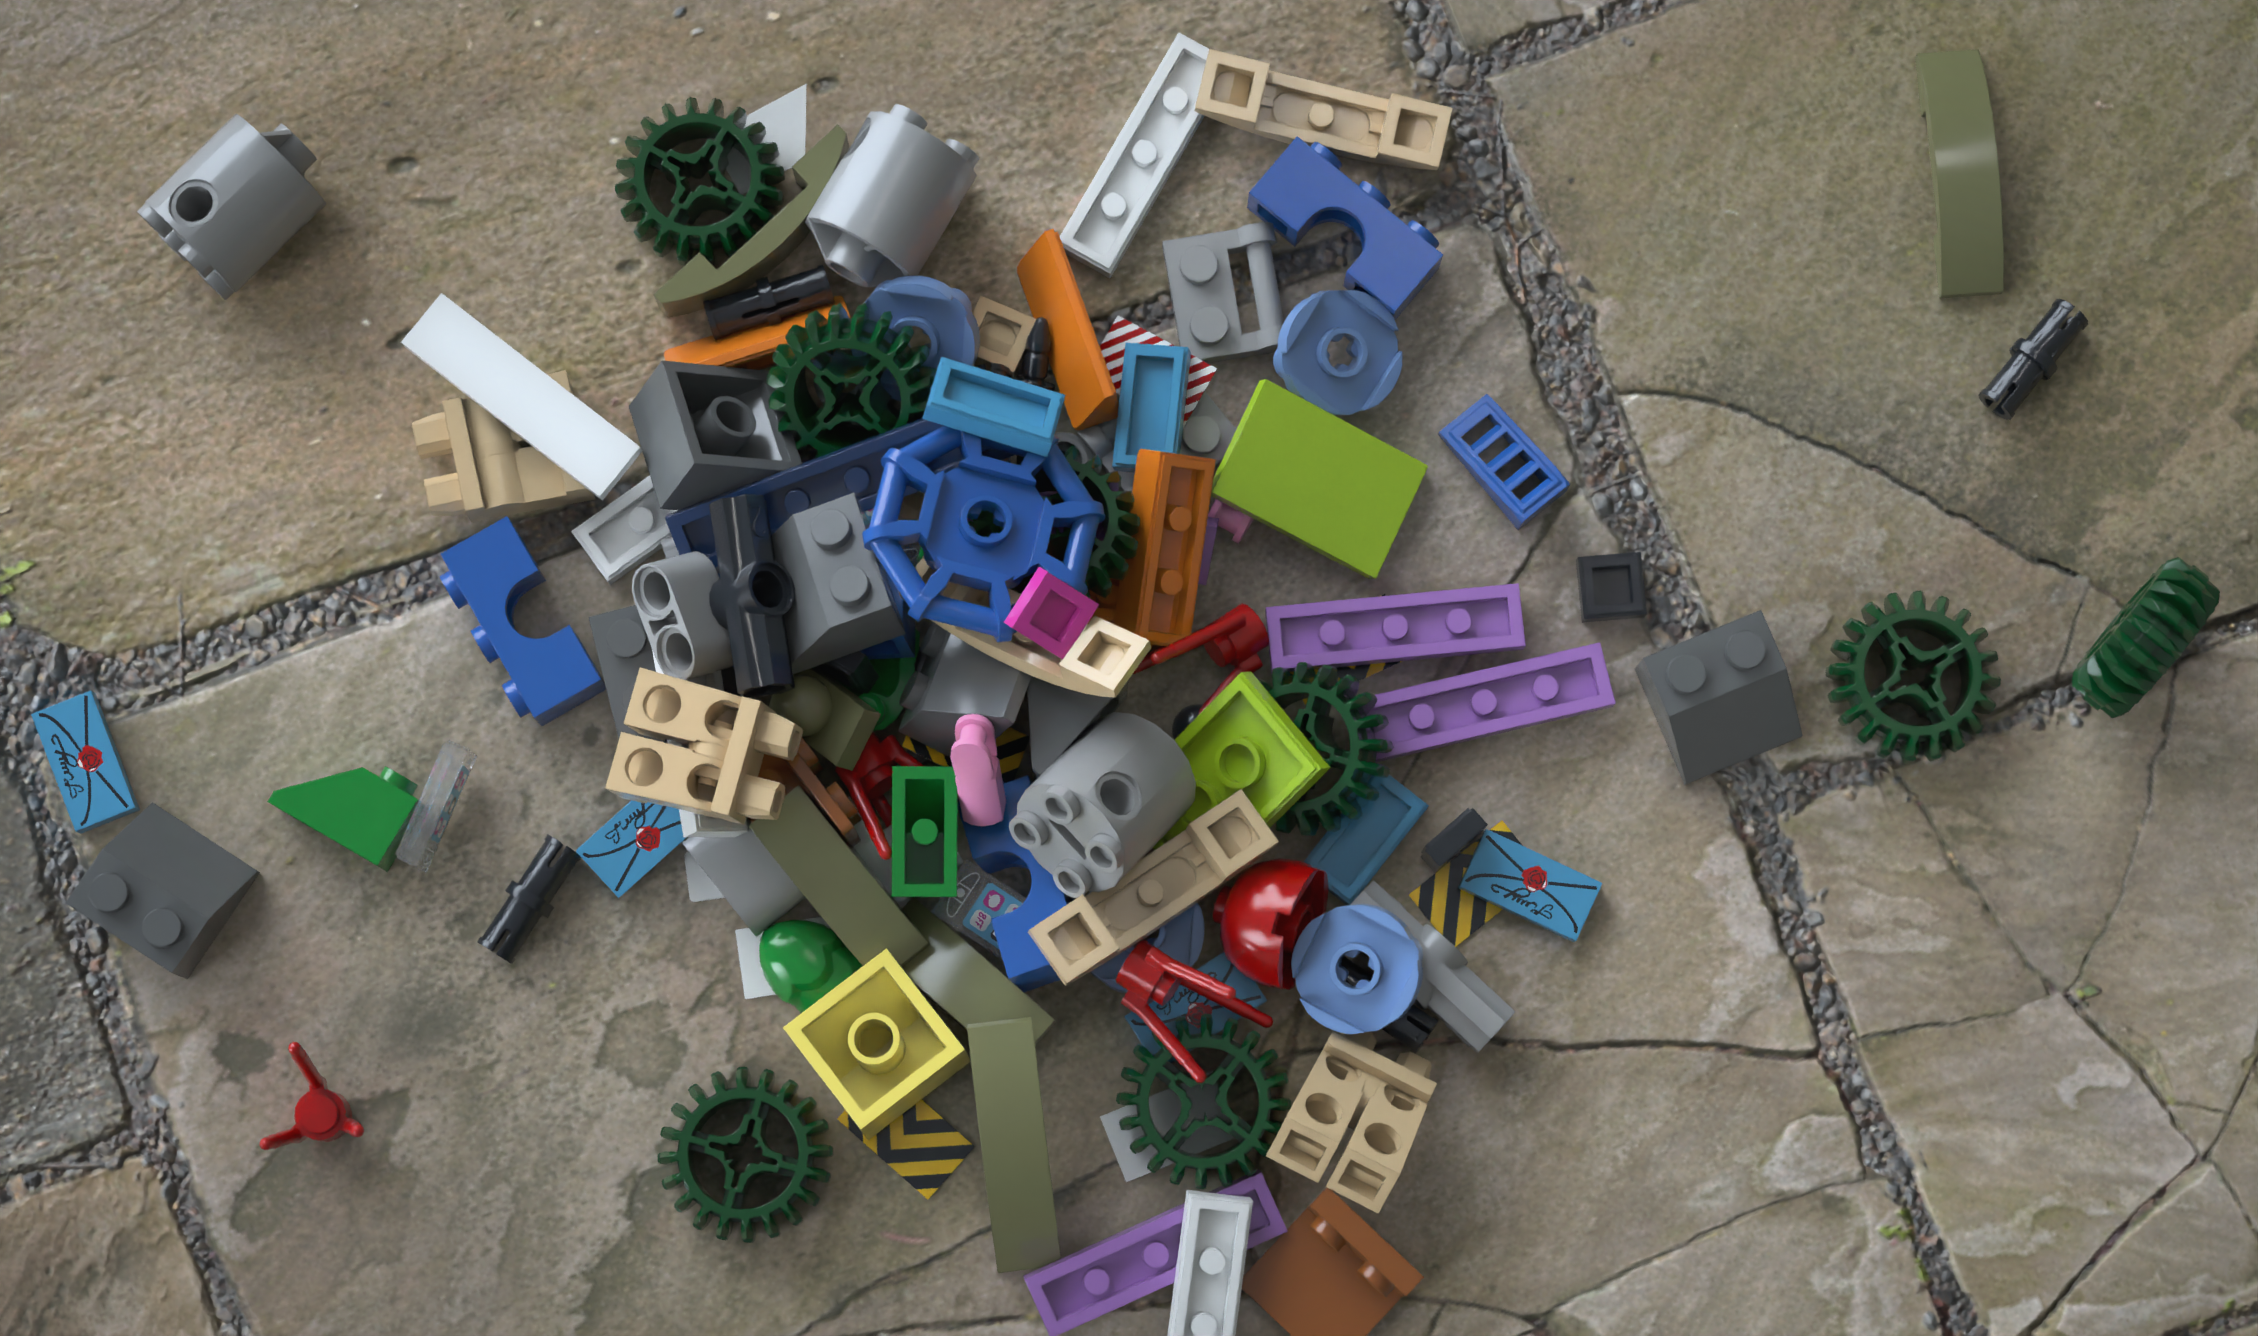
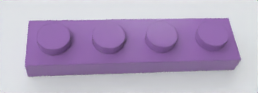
[1265,583,1526,673]
[1367,642,1616,762]
[1023,1169,1287,1336]

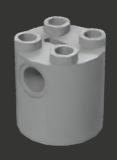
[805,104,980,287]
[137,114,326,300]
[1009,712,1196,898]

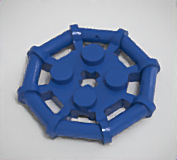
[862,426,1105,643]

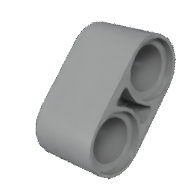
[632,551,733,680]
[682,820,806,937]

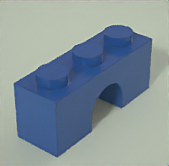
[1247,136,1443,320]
[439,516,606,726]
[958,775,1075,992]

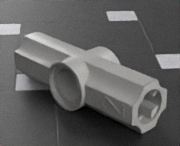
[1350,880,1515,1053]

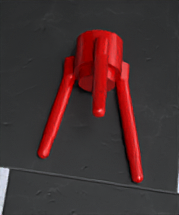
[1133,603,1269,715]
[835,732,959,860]
[1116,940,1273,1083]
[259,1042,364,1150]

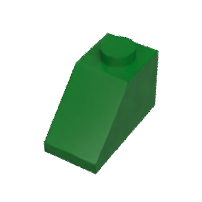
[267,766,427,872]
[892,766,958,897]

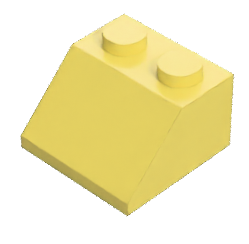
[783,948,971,1140]

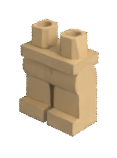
[412,370,596,523]
[605,667,803,825]
[1266,1030,1437,1214]

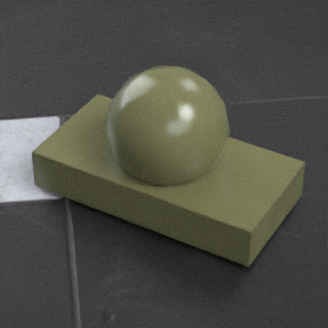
[769,667,881,771]

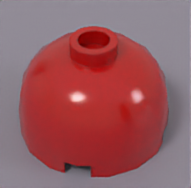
[1213,858,1329,990]

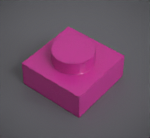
[1004,567,1099,660]

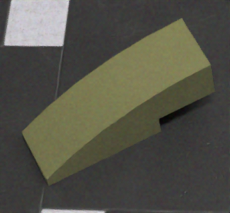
[749,785,930,968]
[902,897,1056,1046]

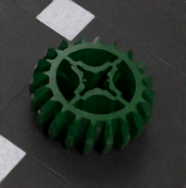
[615,97,785,266]
[767,303,937,459]
[969,445,1140,599]
[2072,557,2220,718]
[1826,591,2001,763]
[1258,662,1394,836]
[1116,1013,1291,1190]
[657,1067,834,1243]

